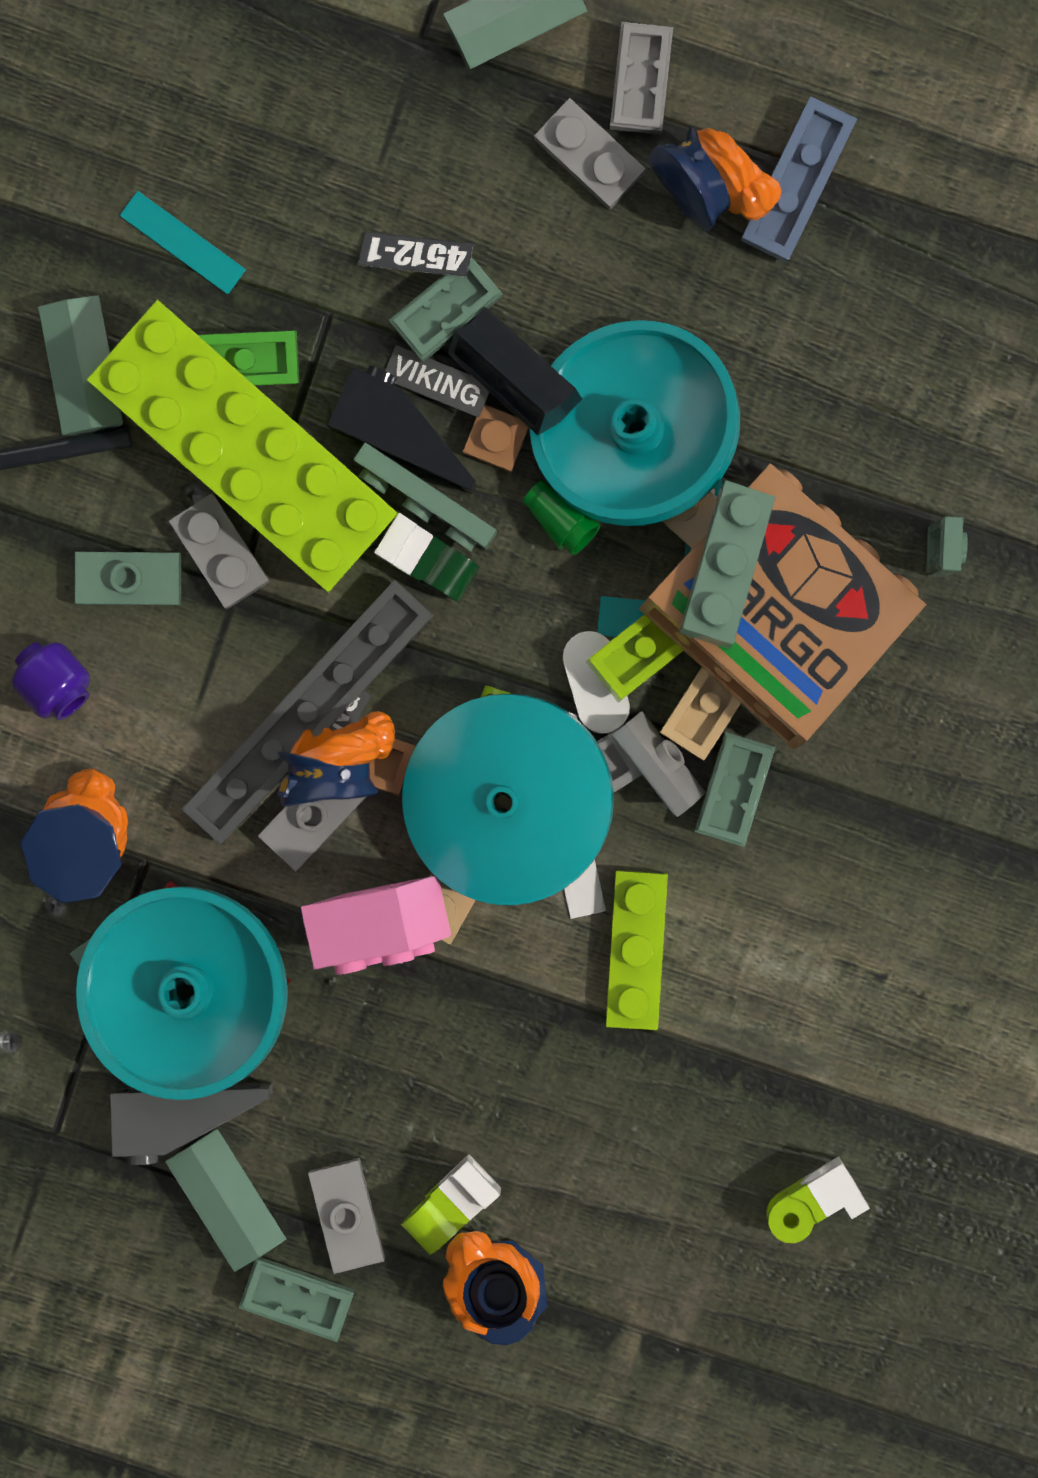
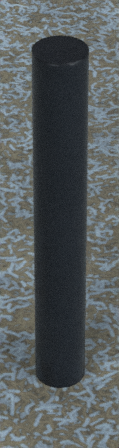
[0,426,132,471]

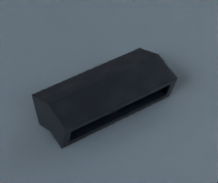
[448,307,582,436]

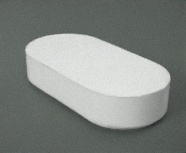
[563,631,630,733]

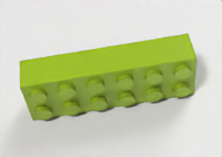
[87,299,398,593]

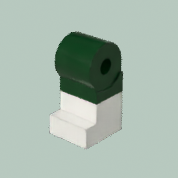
[374,513,480,603]

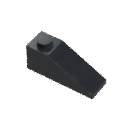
[328,365,476,494]

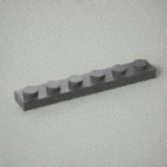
[182,580,434,845]

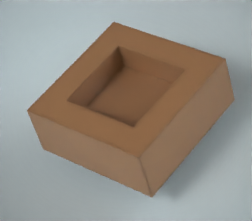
[463,404,529,473]
[369,739,416,797]

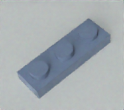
[741,96,857,263]

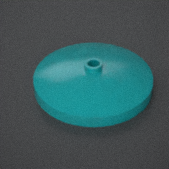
[530,320,740,526]
[402,694,614,905]
[76,887,288,1100]

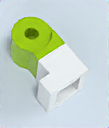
[400,1154,501,1255]
[766,1156,870,1243]

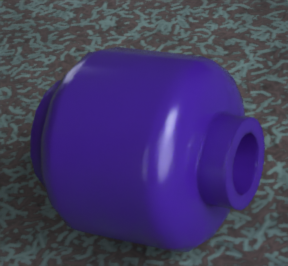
[12,642,90,720]

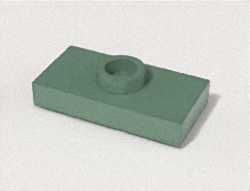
[389,256,503,363]
[926,516,968,577]
[75,552,181,606]
[694,732,776,847]
[239,1257,355,1342]

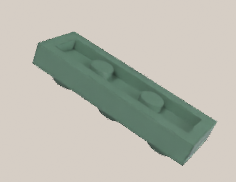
[354,442,497,552]
[678,480,775,649]

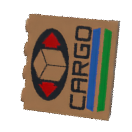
[639,463,927,750]

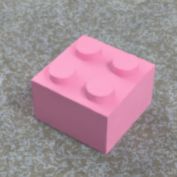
[301,875,451,975]

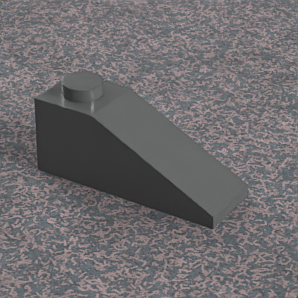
[110,1083,273,1165]

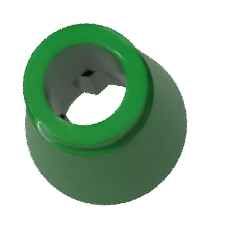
[523,480,601,555]

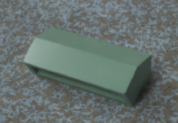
[443,0,587,69]
[38,295,123,436]
[165,1129,286,1272]

